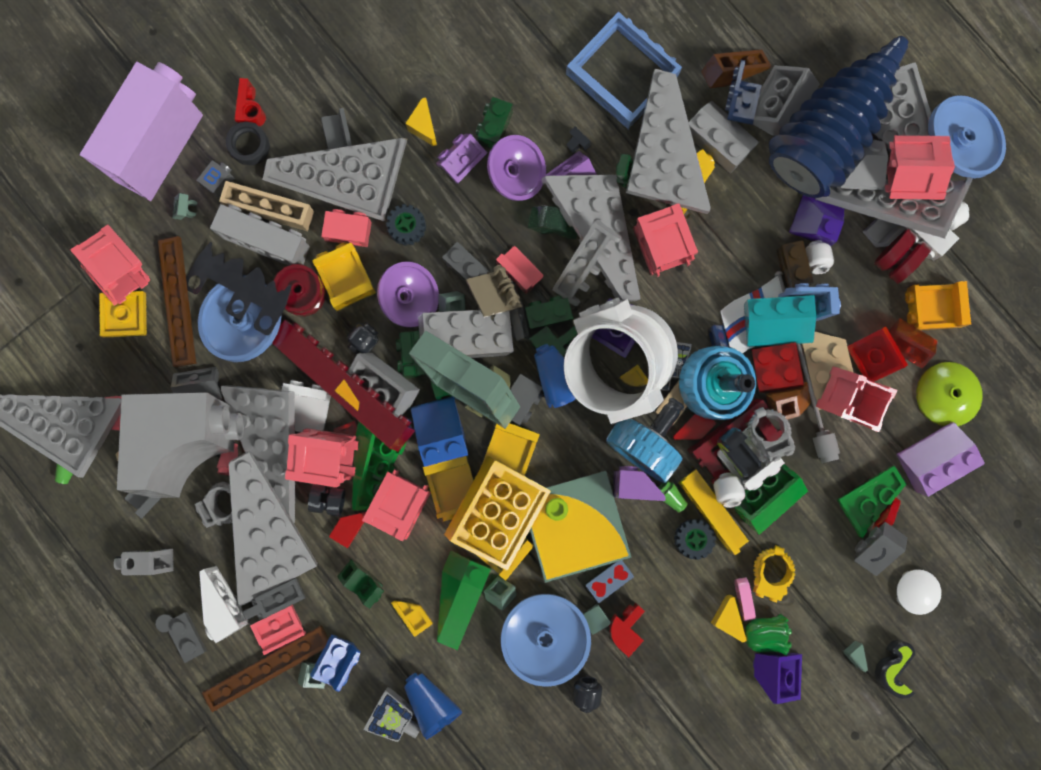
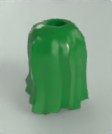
[745,614,792,655]

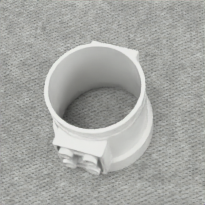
[564,298,678,424]

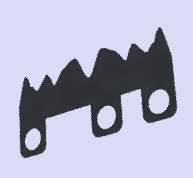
[186,242,291,335]

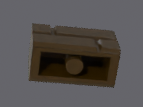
[776,241,814,288]

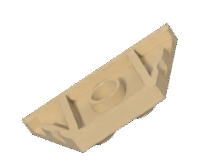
[801,332,854,410]

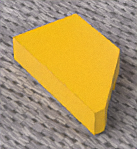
[391,600,433,637]

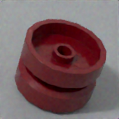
[874,228,932,284]
[274,264,326,317]

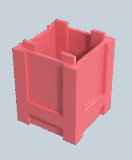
[885,135,955,200]
[633,203,698,277]
[70,225,150,306]
[815,366,897,432]
[285,428,359,487]
[362,470,431,542]

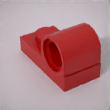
[235,78,266,126]

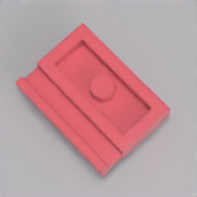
[250,605,306,655]

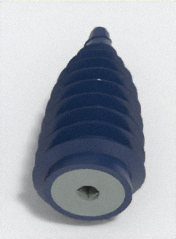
[769,36,909,198]

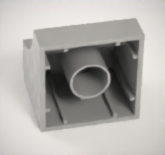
[117,393,244,498]

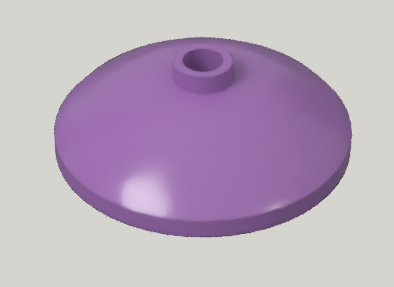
[487,135,546,201]
[377,262,439,327]

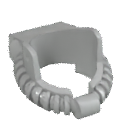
[747,407,795,462]
[194,482,233,528]

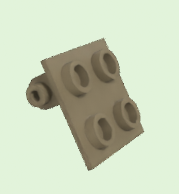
[466,265,522,317]

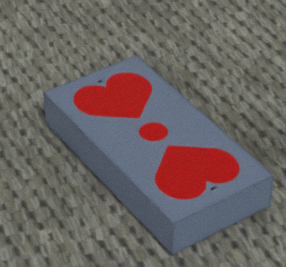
[585,560,634,603]

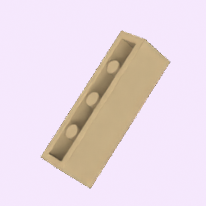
[219,181,314,232]

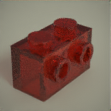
[889,318,938,369]

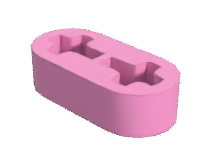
[734,577,755,621]

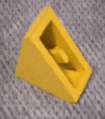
[406,98,437,146]
[711,595,747,642]

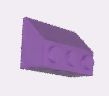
[896,422,985,497]
[613,466,665,501]

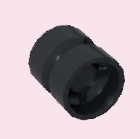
[308,484,346,516]

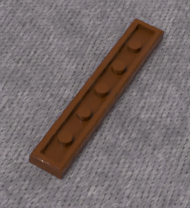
[158,236,196,367]
[202,625,329,712]

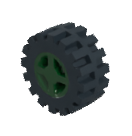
[386,204,426,246]
[674,519,716,560]

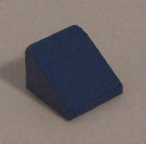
[708,325,729,346]

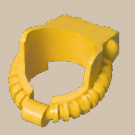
[753,546,795,603]

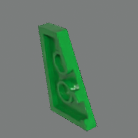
[836,466,906,538]

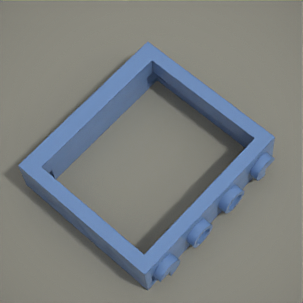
[566,12,682,129]

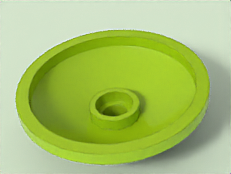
[916,362,983,427]

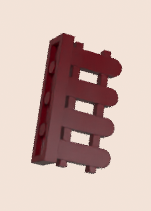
[687,399,783,485]

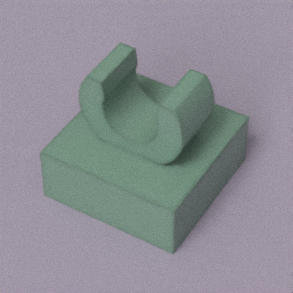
[172,193,197,220]

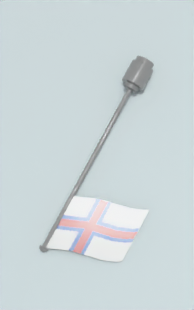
[720,271,840,463]

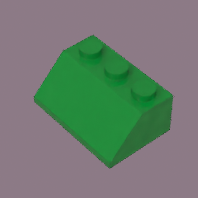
[732,464,808,535]

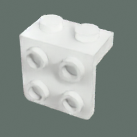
[282,380,331,432]
[717,428,784,491]

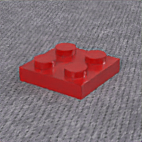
[847,327,908,382]
[752,342,804,393]

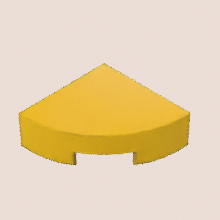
[619,365,648,387]

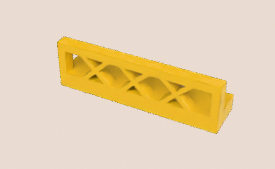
[678,469,749,555]

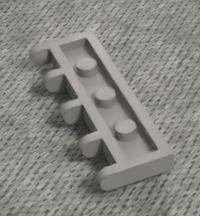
[552,219,621,306]

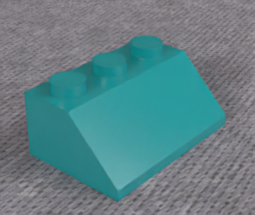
[744,295,816,347]

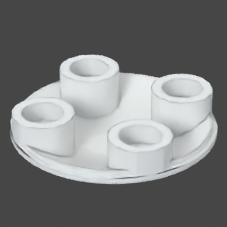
[897,570,941,615]

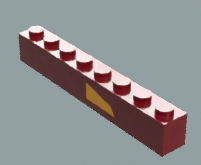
[272,320,415,452]

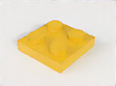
[100,291,147,337]

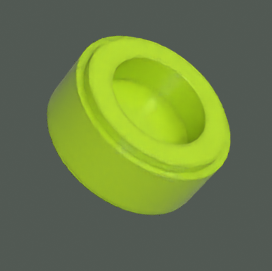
[546,498,568,521]

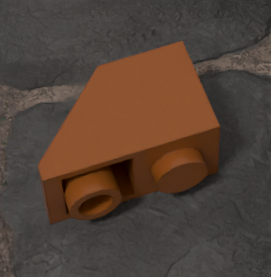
[766,382,811,420]

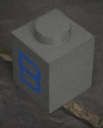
[196,160,235,199]

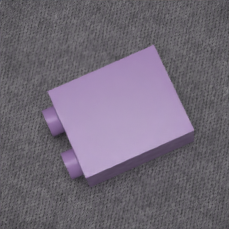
[80,61,203,201]

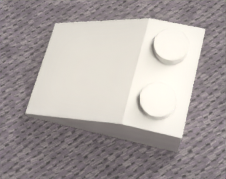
[200,566,251,643]

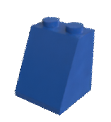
[411,396,468,467]

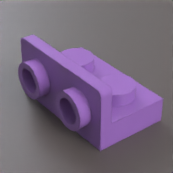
[436,134,487,183]

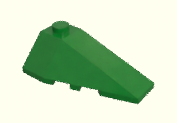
[352,422,406,510]
[437,550,491,650]

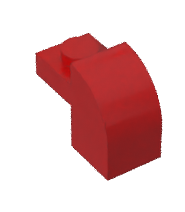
[609,603,645,657]

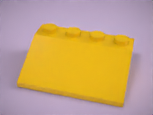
[444,456,551,570]

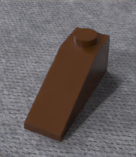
[701,50,771,88]

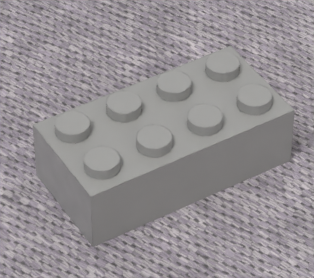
[210,204,311,266]
[418,310,513,358]

